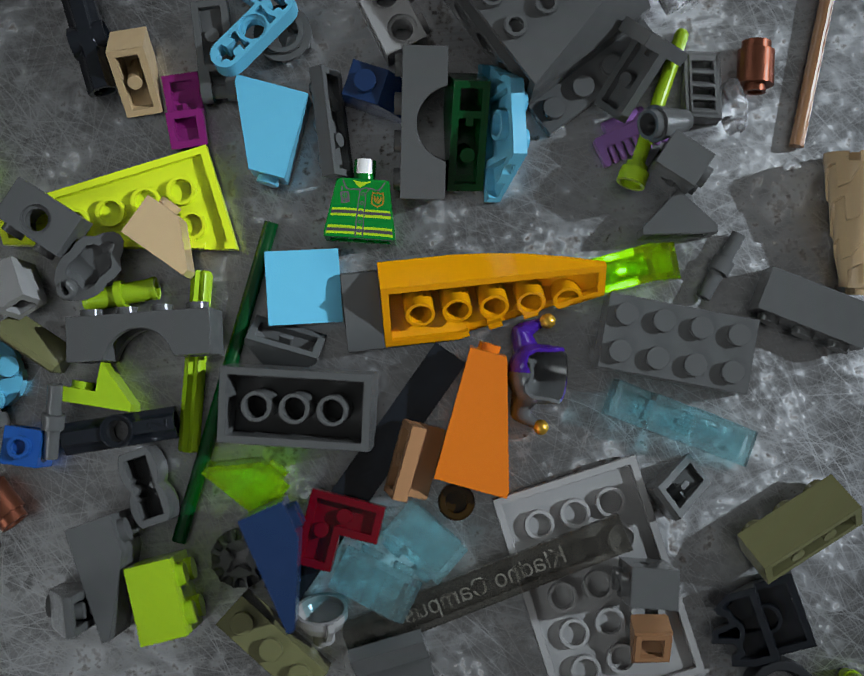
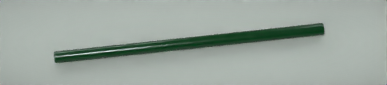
[172,221,278,544]

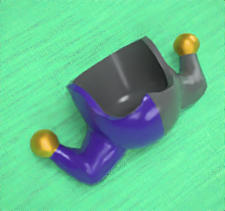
[507,313,568,435]

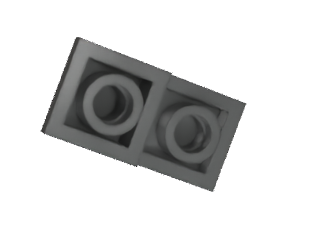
[340,270,385,352]

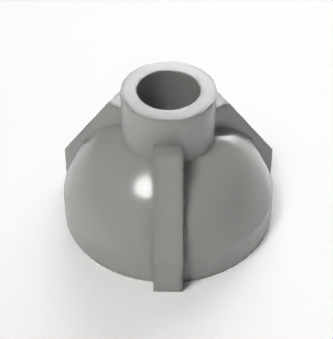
[297,593,348,647]

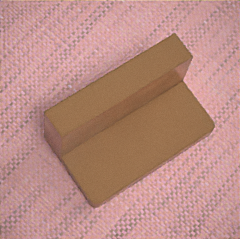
[384,419,446,503]

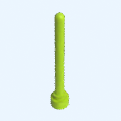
[616,28,689,191]

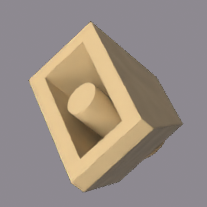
[105,26,164,118]
[121,195,195,280]

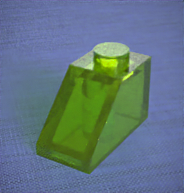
[591,242,681,294]
[201,456,290,511]

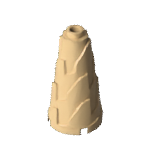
[823,150,864,295]

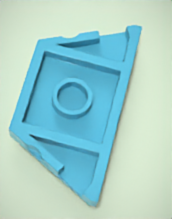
[478,64,530,203]

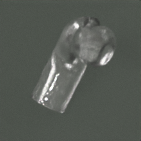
[721,78,748,136]

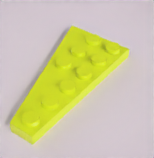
[0,144,240,251]

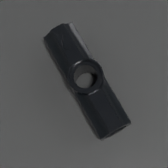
[61,0,118,98]
[60,406,180,456]

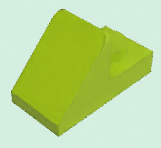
[62,361,141,412]

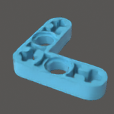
[210,0,298,77]

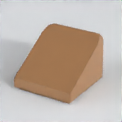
[630,614,673,663]

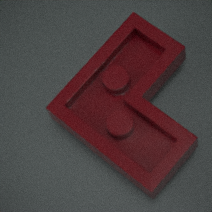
[301,487,387,572]

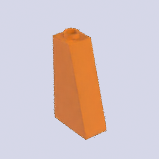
[434,341,509,499]

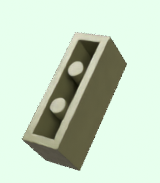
[737,474,863,584]
[216,588,331,676]

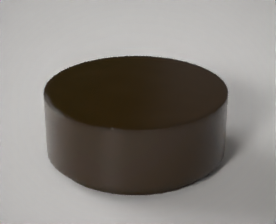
[438,483,475,521]

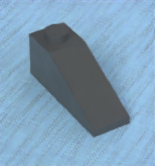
[45,581,95,639]

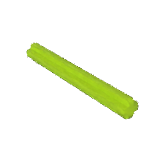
[178,270,213,453]

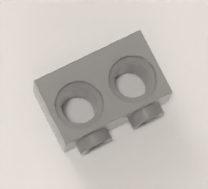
[356,0,430,67]

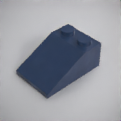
[237,494,306,634]

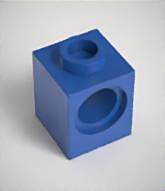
[0,425,53,468]

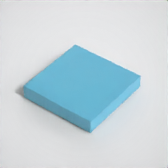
[264,248,343,327]

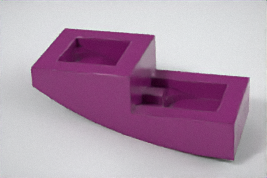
[161,71,209,150]

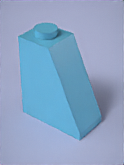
[235,74,312,188]

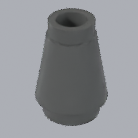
[637,105,693,143]

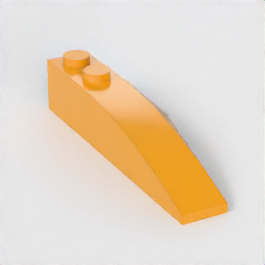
[377,253,607,347]

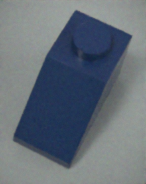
[342,59,402,123]

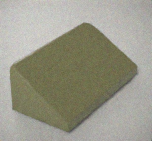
[0,316,71,373]

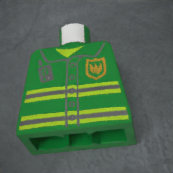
[324,158,396,246]

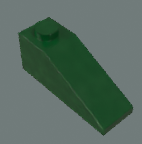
[443,73,491,191]

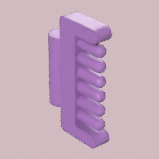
[593,106,669,168]

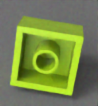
[123,549,206,648]

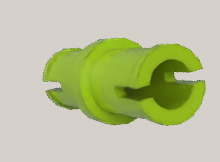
[82,276,161,310]

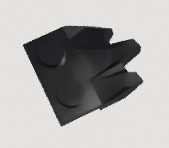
[711,570,817,667]

